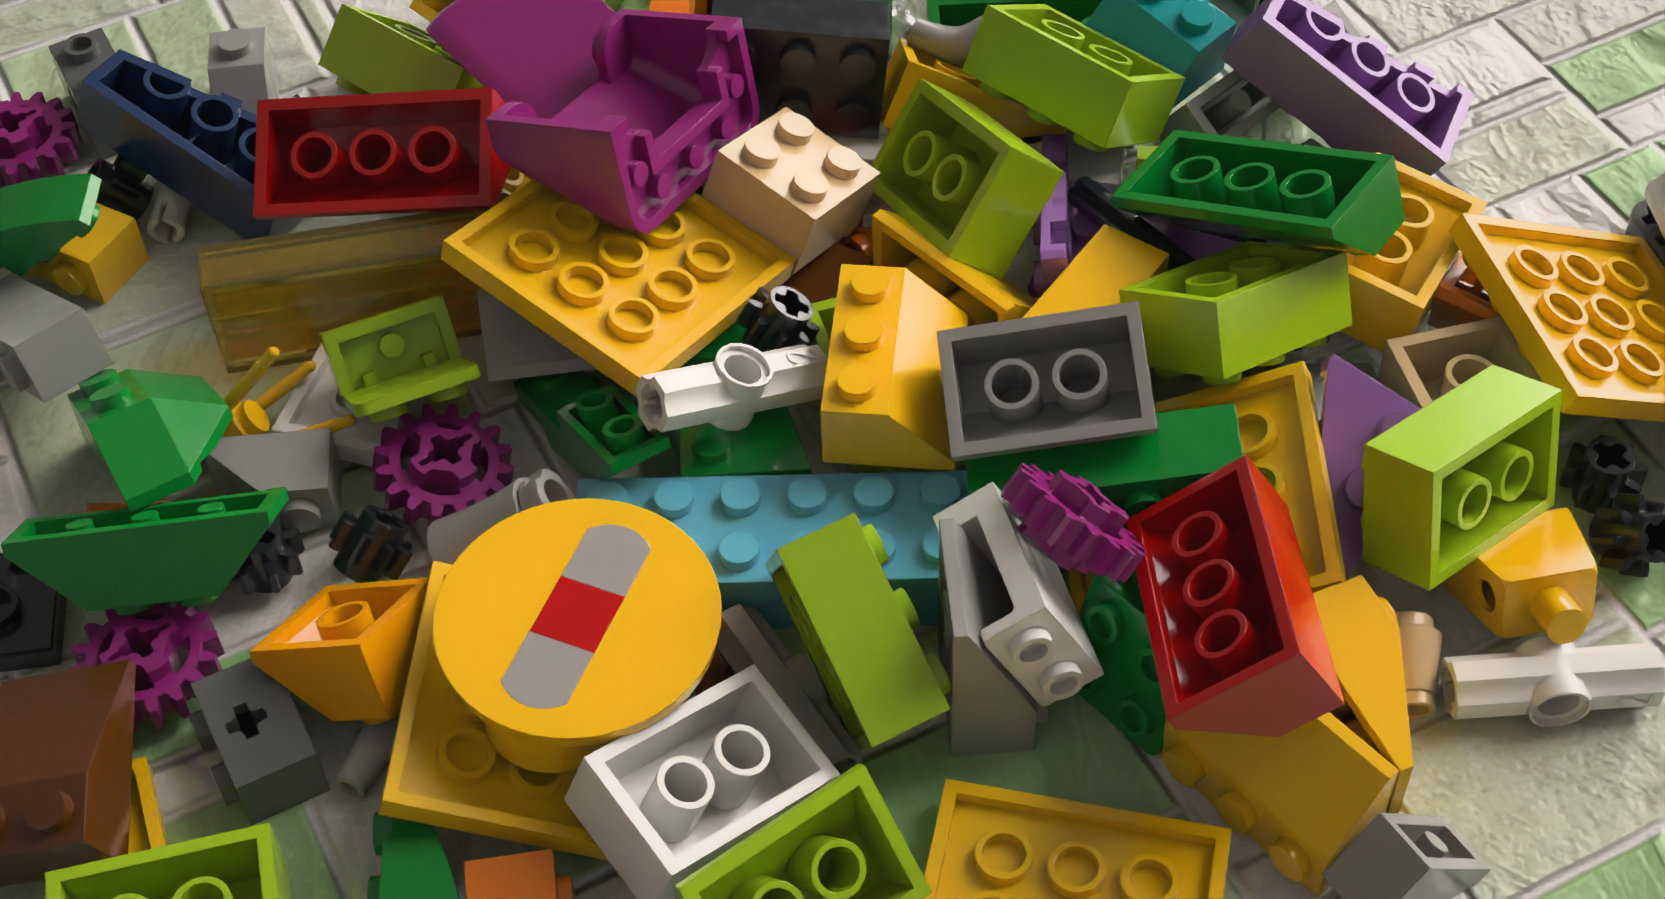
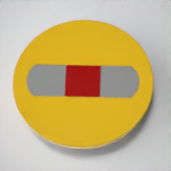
[432,498,722,773]

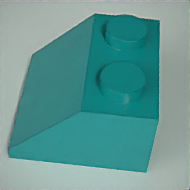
[1085,0,1237,109]

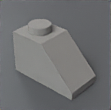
[207,27,279,115]
[205,428,343,533]
[1322,812,1491,899]

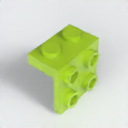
[319,295,481,423]

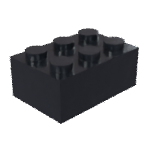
[712,0,890,139]

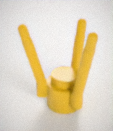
[222,347,356,437]

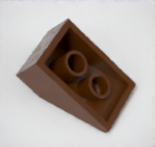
[0,659,136,886]

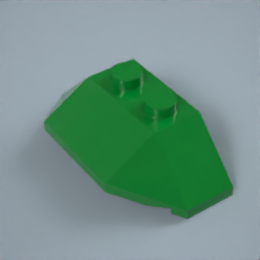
[67,368,233,512]
[1,487,289,615]

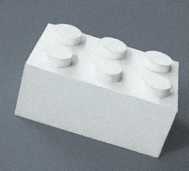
[564,664,840,899]

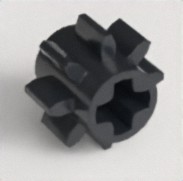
[87,154,154,222]
[736,286,820,352]
[1559,435,1649,514]
[1588,493,1665,578]
[328,505,413,583]
[232,514,305,595]

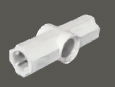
[635,343,828,432]
[1439,635,1665,727]

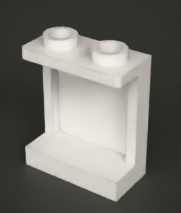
[932,481,1104,706]

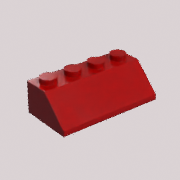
[253,87,511,220]
[1126,454,1345,737]

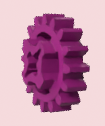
[0,92,83,188]
[372,403,514,527]
[1001,462,1146,583]
[69,602,225,732]

